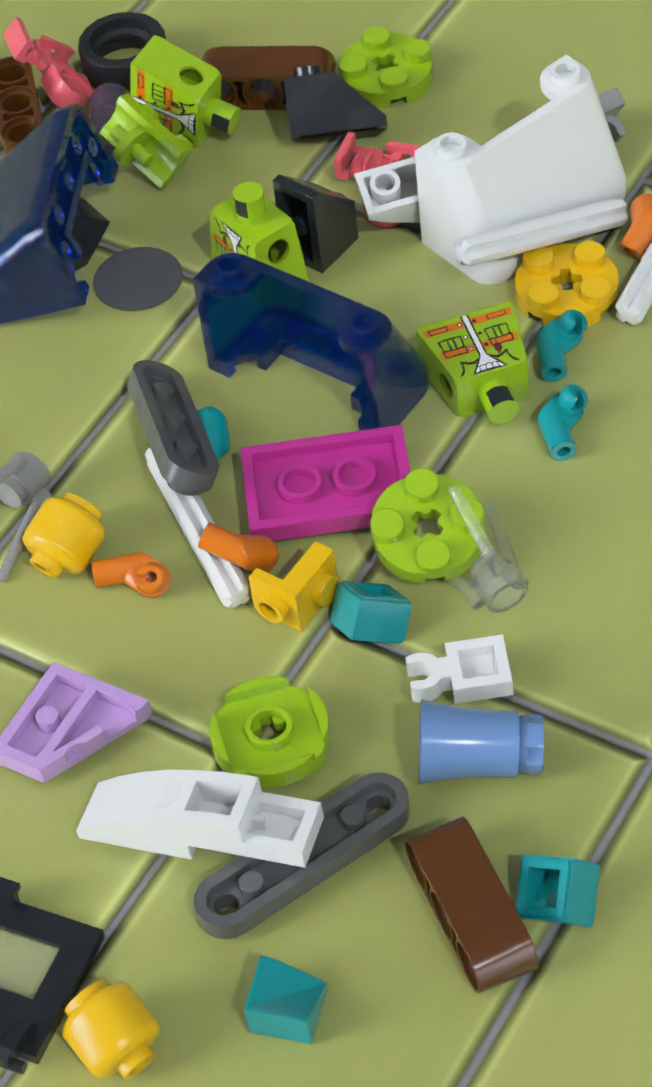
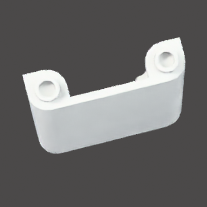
[415,54,626,285]

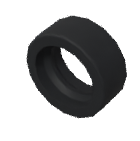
[78,12,166,96]

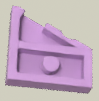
[0,662,152,783]

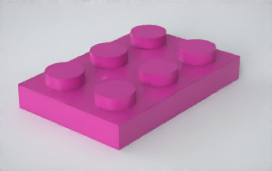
[240,425,410,541]

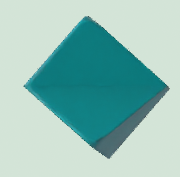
[330,580,412,644]
[516,854,600,927]
[244,956,328,1044]

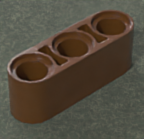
[202,46,336,110]
[0,56,51,181]
[404,816,539,993]

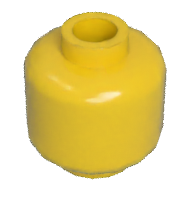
[23,492,106,579]
[63,979,160,1080]

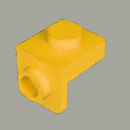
[249,541,340,632]

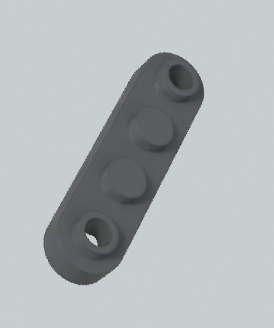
[127,360,220,496]
[194,773,410,939]

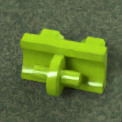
[100,94,193,189]

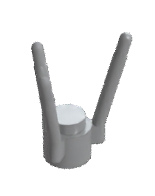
[0,451,52,582]

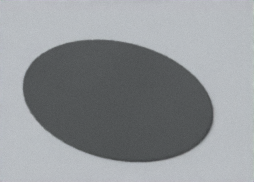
[93,247,183,311]

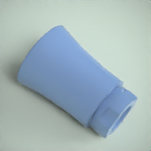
[419,699,544,784]

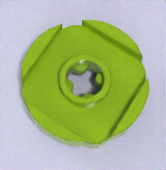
[339,26,433,108]
[370,468,484,583]
[209,676,330,788]

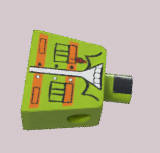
[130,35,242,148]
[210,181,310,311]
[416,301,529,424]

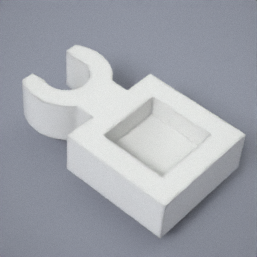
[405,634,513,704]

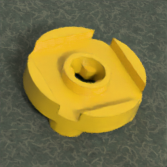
[515,241,619,327]

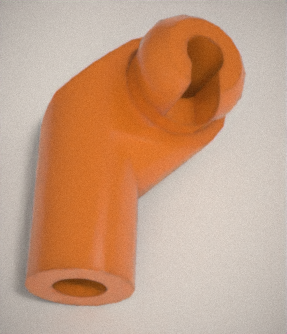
[619,193,652,259]
[198,522,279,573]
[91,552,170,597]

